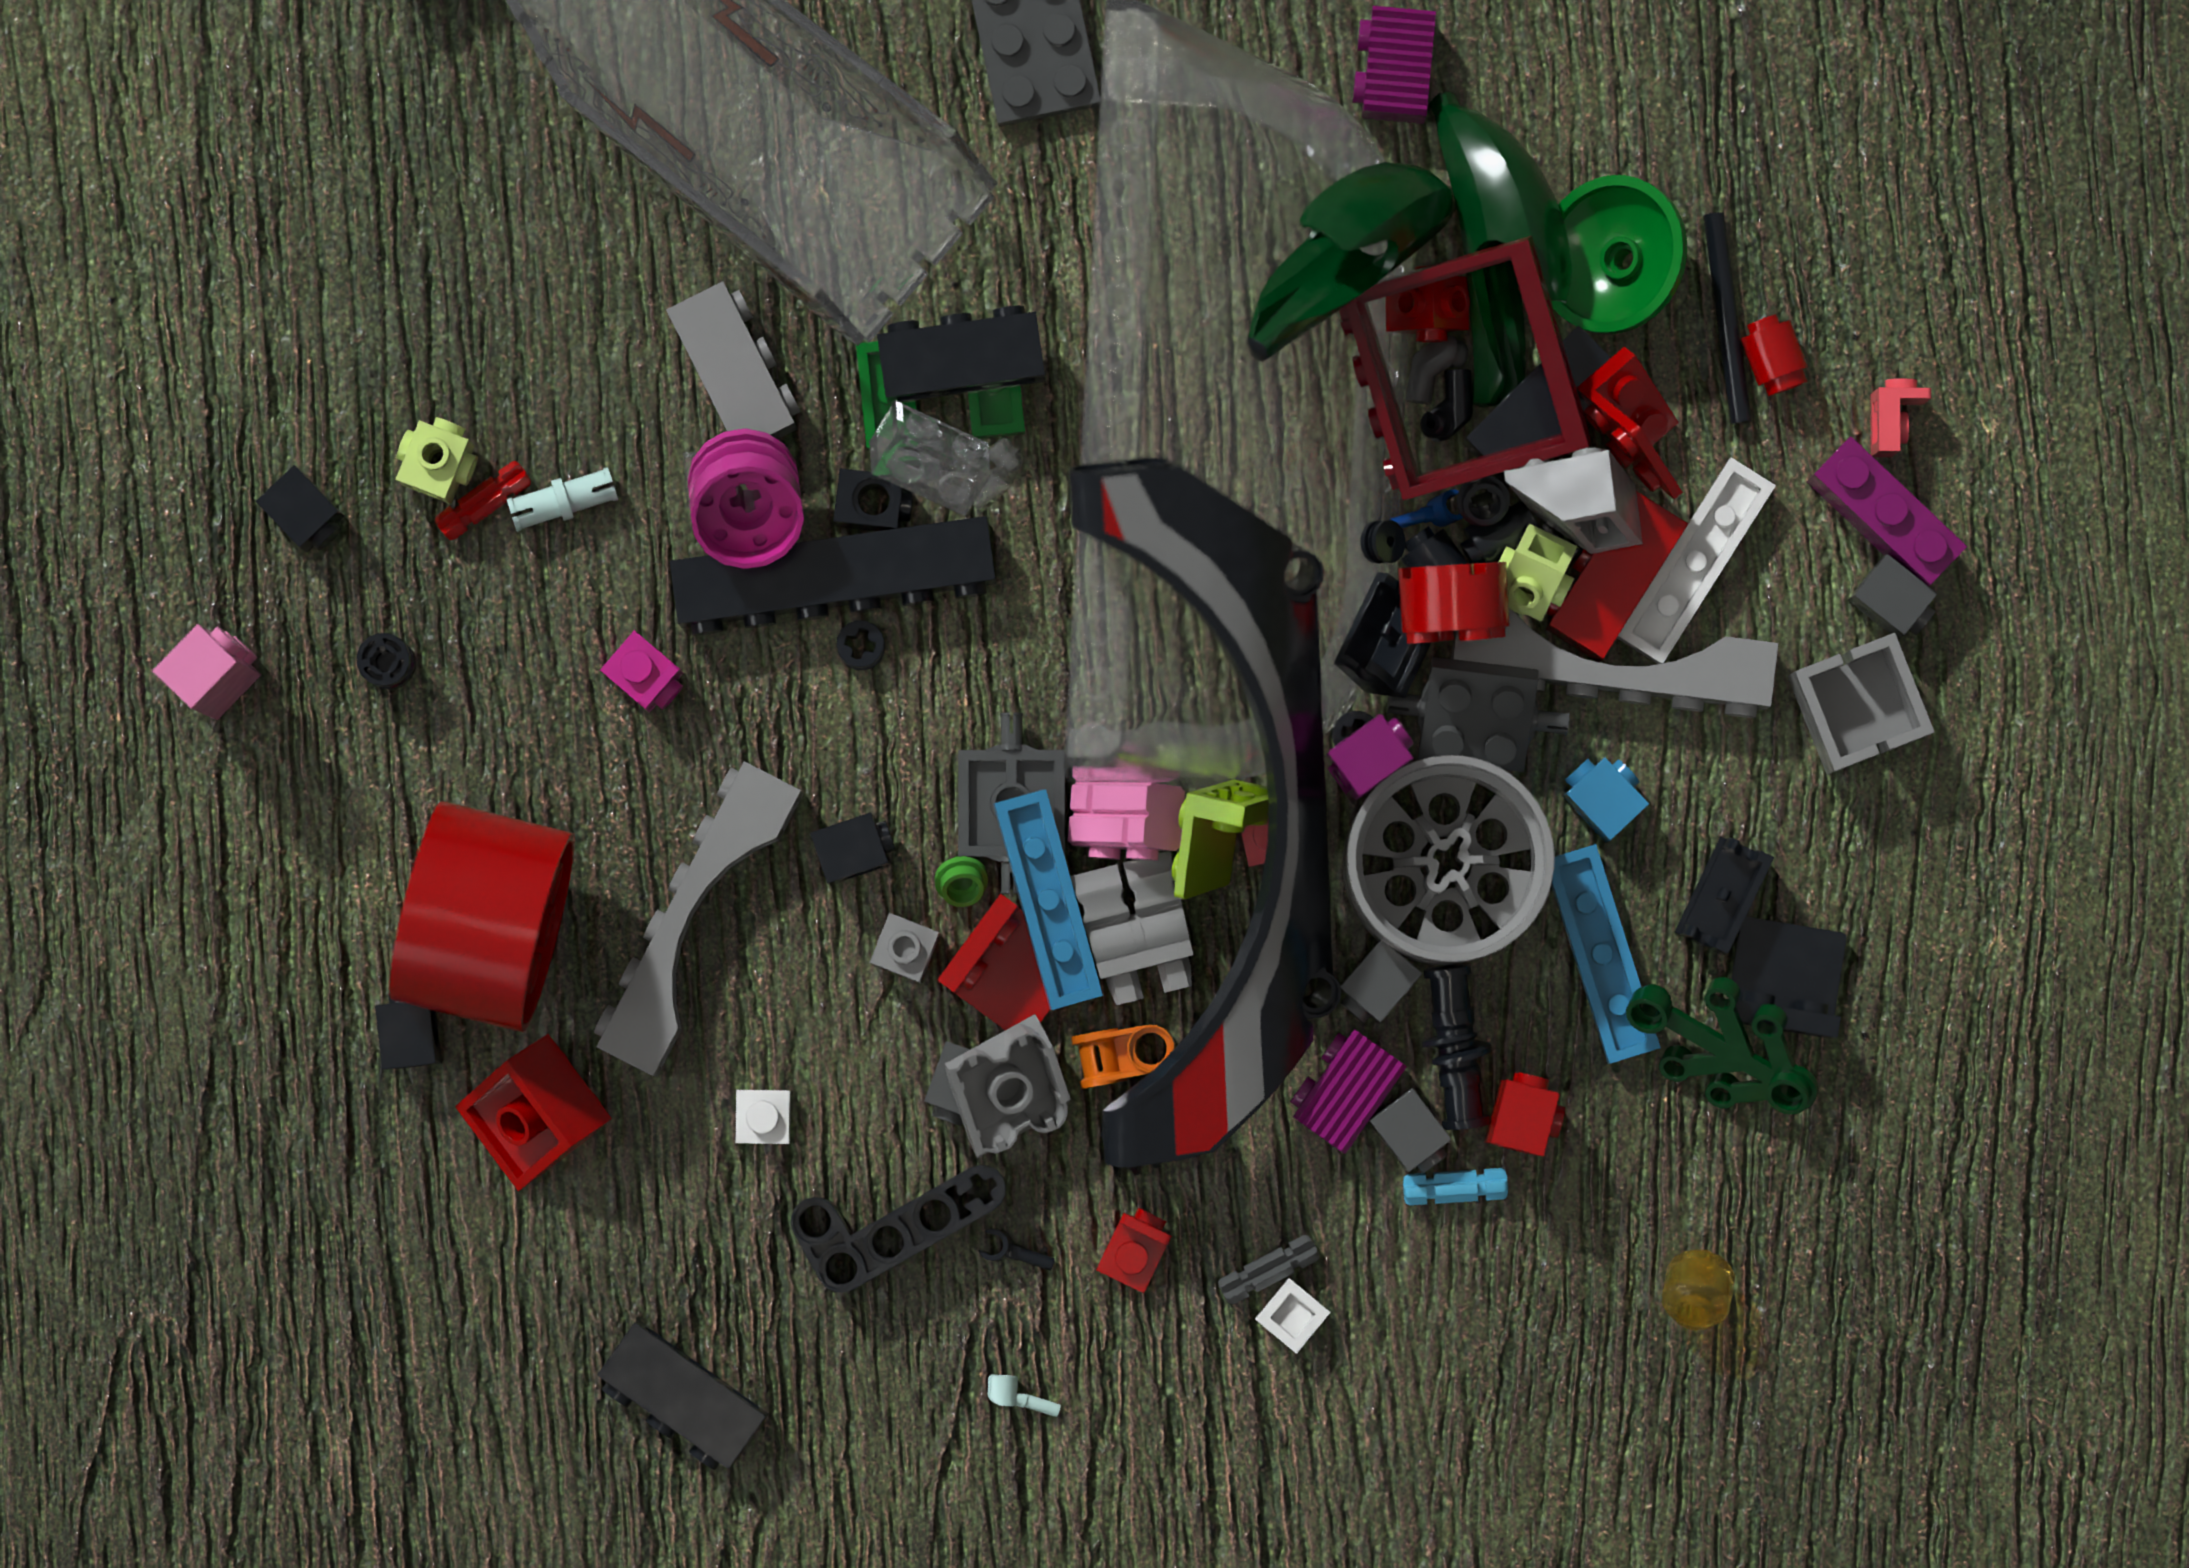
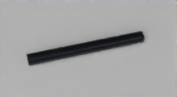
[1703,212,1752,425]

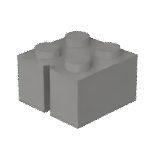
[1787,633,1934,775]

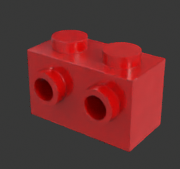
[1484,1072,1566,1157]

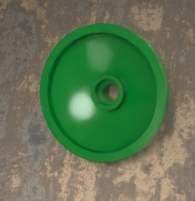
[1551,175,1687,334]

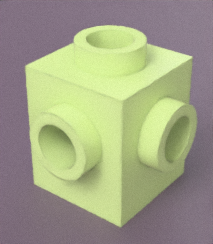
[395,417,478,504]
[1499,524,1578,622]

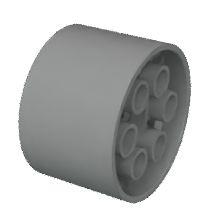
[1342,755,1554,965]

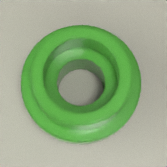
[934,856,988,907]

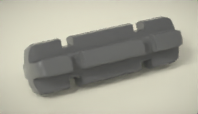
[1218,1235,1320,1304]

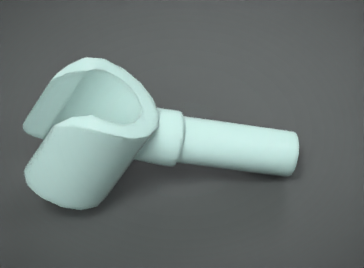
[987,1374,1061,1417]

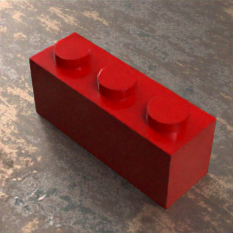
[1545,491,1688,662]

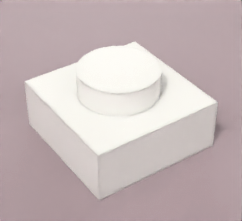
[735,1090,791,1144]
[1255,1278,1331,1354]

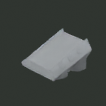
[945,1014,1071,1158]

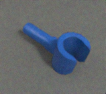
[1389,489,1463,528]

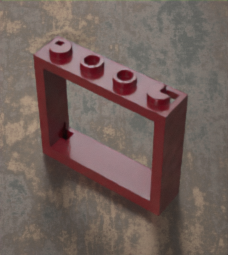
[1339,235,1592,500]

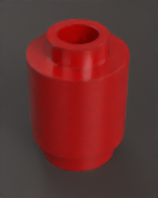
[1741,314,1808,397]

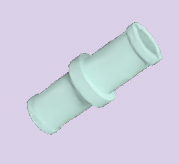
[506,467,618,532]

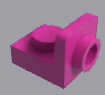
[600,630,684,713]

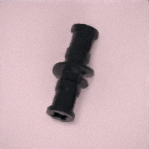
[1422,964,1492,1130]

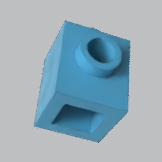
[1562,757,1649,843]

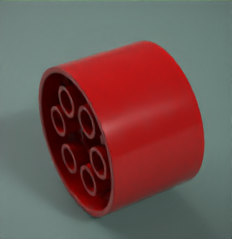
[389,801,575,1032]

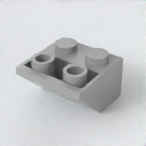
[1504,448,1643,554]

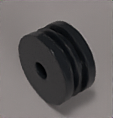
[1360,520,1406,564]

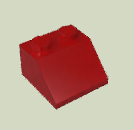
[455,1034,612,1192]

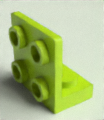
[1172,779,1269,899]

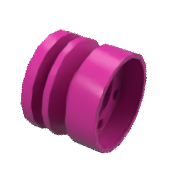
[687,428,804,569]

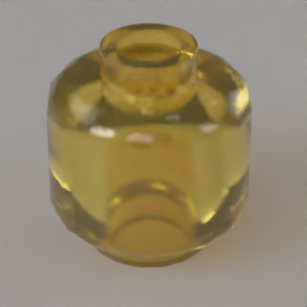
[1662,1249,1735,1330]

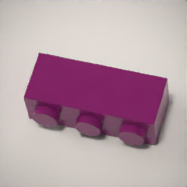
[1806,436,1967,586]
[1324,714,1414,803]

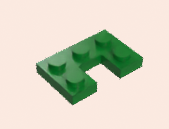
[856,341,1025,451]

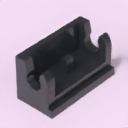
[1334,572,1432,698]
[1674,836,1774,955]

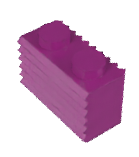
[1352,6,1436,124]
[1290,1029,1407,1154]

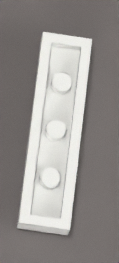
[1617,457,1776,664]

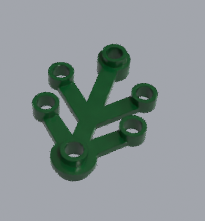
[1626,977,1819,1115]

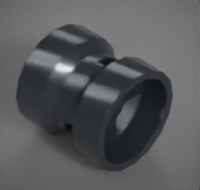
[357,633,416,690]

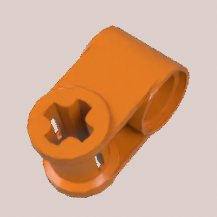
[1071,1025,1176,1089]

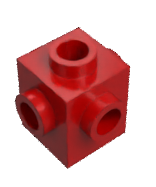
[1385,265,1470,343]

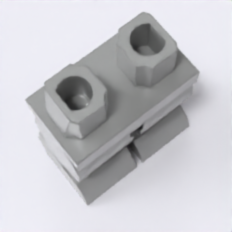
[1070,851,1194,1005]

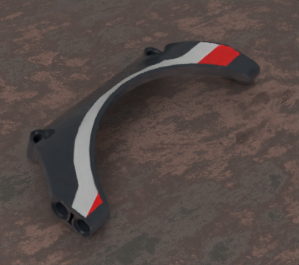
[1068,457,1341,1167]

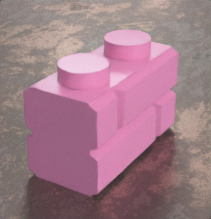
[1068,782,1185,861]

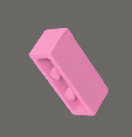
[152,624,261,720]

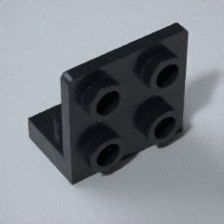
[1728,917,1847,1039]

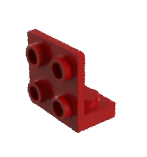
[1577,346,1683,500]
[937,893,1050,1030]

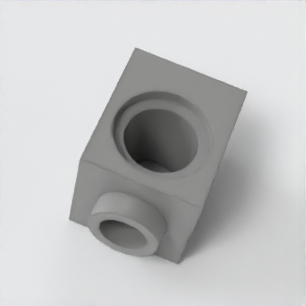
[870,913,941,984]

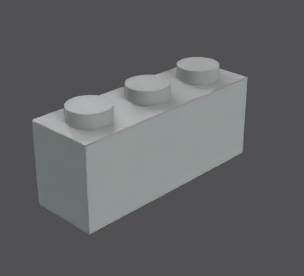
[666,281,801,439]

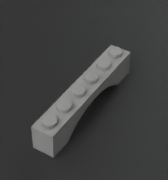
[1451,610,1778,718]
[594,761,804,1077]

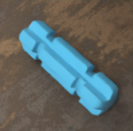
[1403,1168,1508,1205]

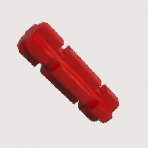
[434,461,531,540]

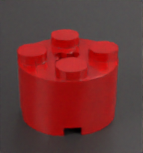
[1398,562,1510,644]

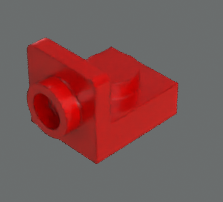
[1096,1207,1172,1293]

